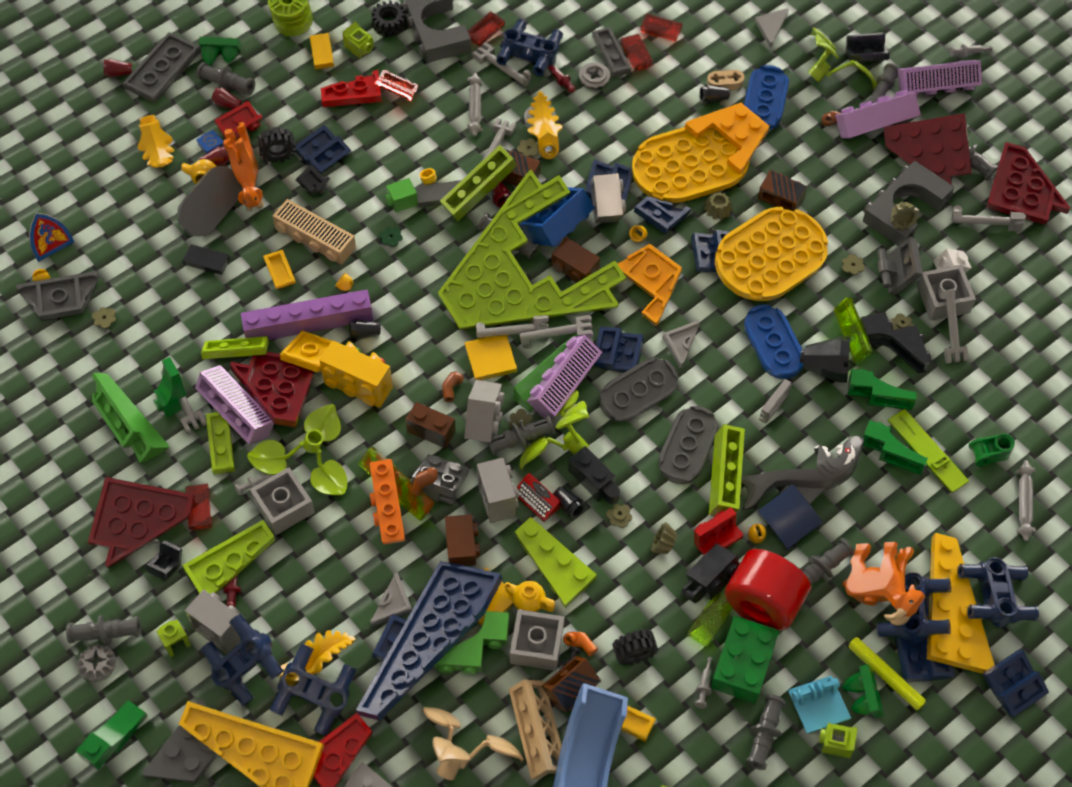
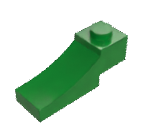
[153,357,187,418]
[847,369,917,410]
[863,420,928,475]
[76,700,148,771]

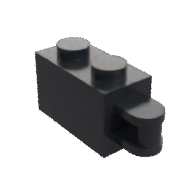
[568,446,620,504]
[681,543,739,603]

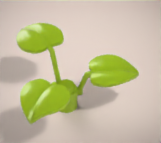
[807,27,877,90]
[520,390,589,470]
[247,404,347,496]

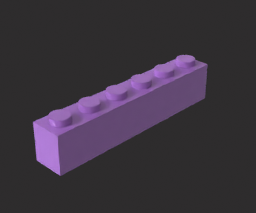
[241,289,373,340]

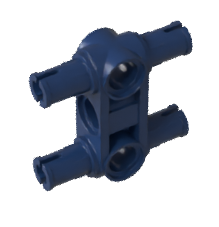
[496,19,563,76]
[957,557,1039,627]
[877,572,952,643]
[200,613,284,707]
[270,644,357,736]

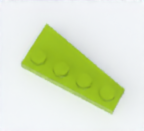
[515,517,597,608]
[182,520,275,594]

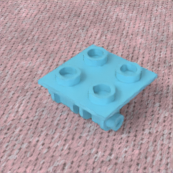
[788,675,851,734]

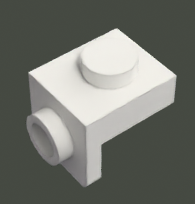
[933,248,971,273]

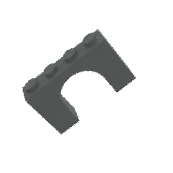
[401,0,471,63]
[862,161,954,246]

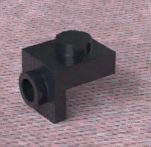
[296,165,330,197]
[146,540,182,581]

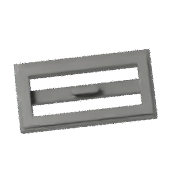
[759,379,792,424]

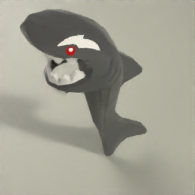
[741,436,864,510]

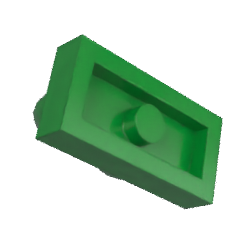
[199,36,242,66]
[841,664,884,718]

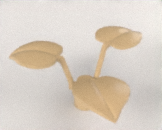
[422,707,524,780]

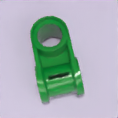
[968,433,1015,467]

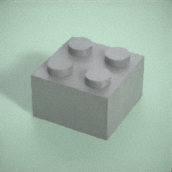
[590,173,626,224]
[917,265,976,321]
[464,380,505,443]
[477,458,519,523]
[250,467,315,535]
[185,589,241,655]
[510,610,564,671]

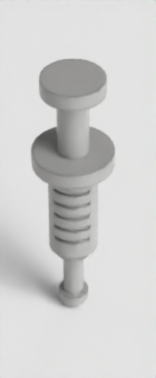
[949,44,993,57]
[234,474,274,495]
[695,657,713,709]

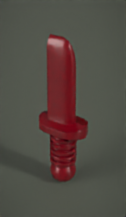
[547,65,576,93]
[223,575,241,607]

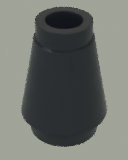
[699,84,730,104]
[349,319,381,340]
[554,486,585,518]

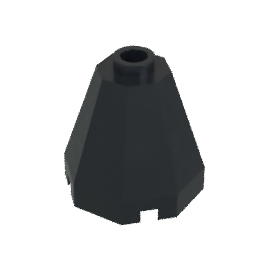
[800,336,850,383]

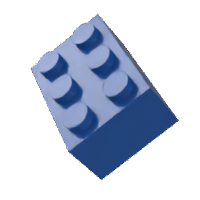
[519,187,595,247]

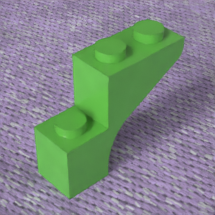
[434,611,509,675]

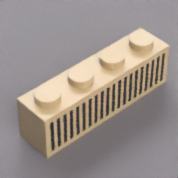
[273,199,356,265]

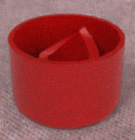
[725,549,811,631]

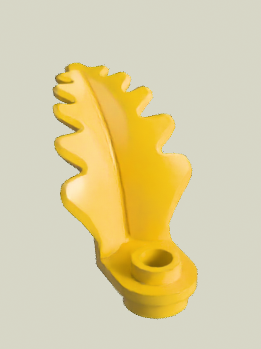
[527,91,563,159]
[138,115,174,168]
[279,630,355,686]

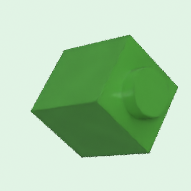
[385,178,418,213]

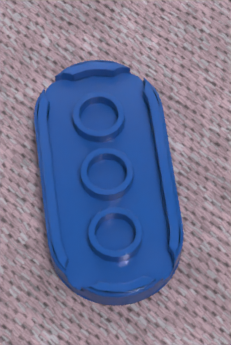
[744,65,789,129]
[744,304,803,379]

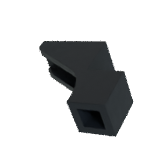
[858,312,931,373]

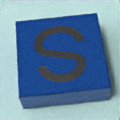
[196,130,224,154]

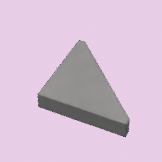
[755,8,789,47]
[662,320,700,368]
[370,572,412,627]

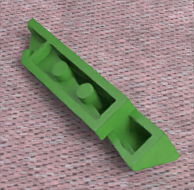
[514,333,578,412]
[92,373,169,463]

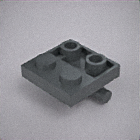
[877,237,923,296]
[411,454,469,506]

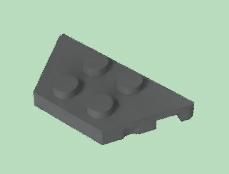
[16,271,99,321]
[142,698,218,784]

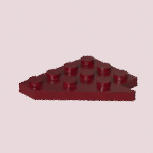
[884,113,972,194]
[986,142,1070,225]
[230,352,316,427]
[88,477,195,568]

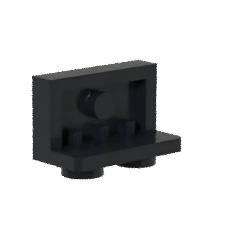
[845,33,890,64]

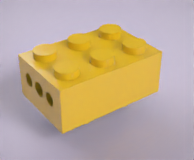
[319,340,393,408]

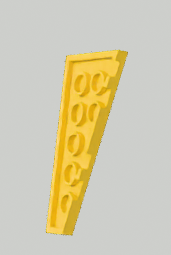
[927,533,995,674]
[179,701,324,787]

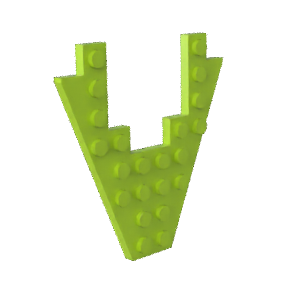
[438,169,626,330]

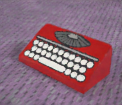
[517,473,560,522]

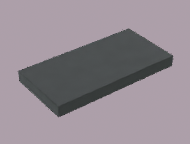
[122,32,201,103]

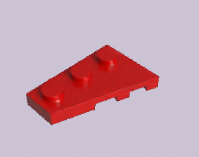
[321,70,382,107]
[313,713,373,787]

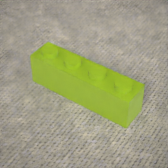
[440,145,517,222]
[709,424,745,516]

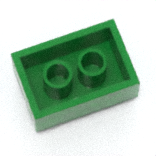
[711,616,779,704]

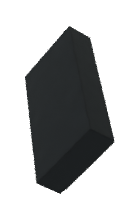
[183,244,230,275]

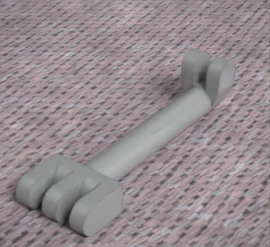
[472,42,531,87]
[482,118,517,161]
[952,205,1026,231]
[940,289,968,364]
[476,315,549,339]
[520,315,593,349]
[161,369,207,434]

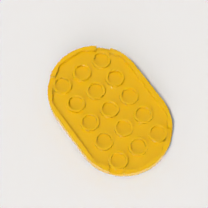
[632,127,750,203]
[715,207,828,301]

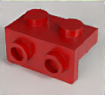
[214,101,263,140]
[694,507,743,555]

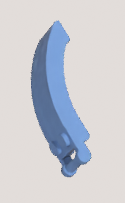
[553,683,628,787]

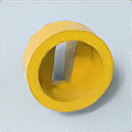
[419,168,437,185]
[629,225,648,242]
[32,268,51,282]
[335,273,353,291]
[748,523,767,544]

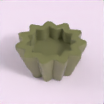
[704,192,733,220]
[891,202,920,230]
[651,522,677,554]

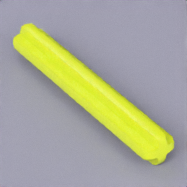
[848,637,926,710]

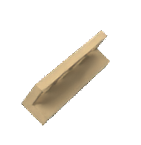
[509,679,562,780]

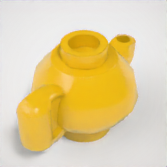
[181,159,217,184]
[504,581,555,612]

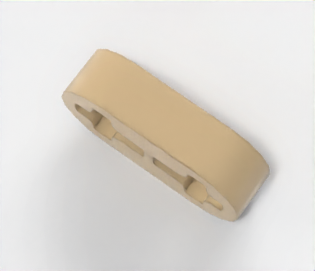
[707,70,744,90]

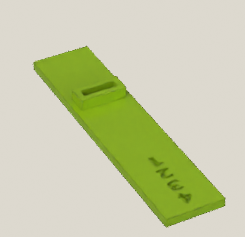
[887,409,969,493]

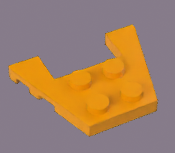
[685,103,770,175]
[618,244,682,326]

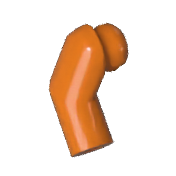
[563,632,598,656]

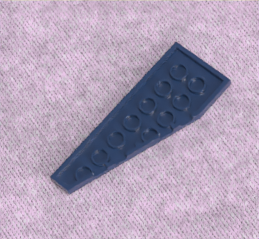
[356,561,503,721]

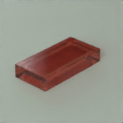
[468,11,505,47]
[640,13,683,42]
[620,33,653,71]
[375,70,419,101]
[185,484,212,530]

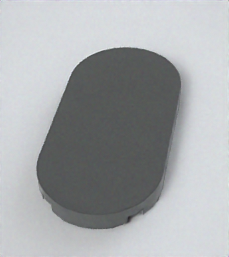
[177,166,242,237]
[599,357,678,422]
[659,406,718,484]

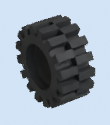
[371,1,407,37]
[258,127,296,163]
[612,629,659,666]

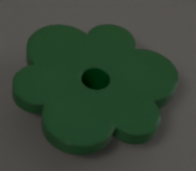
[379,227,403,247]

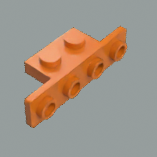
[370,459,405,544]

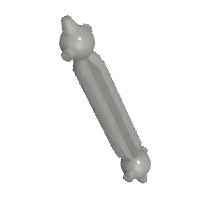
[467,73,483,137]
[1016,460,1036,542]

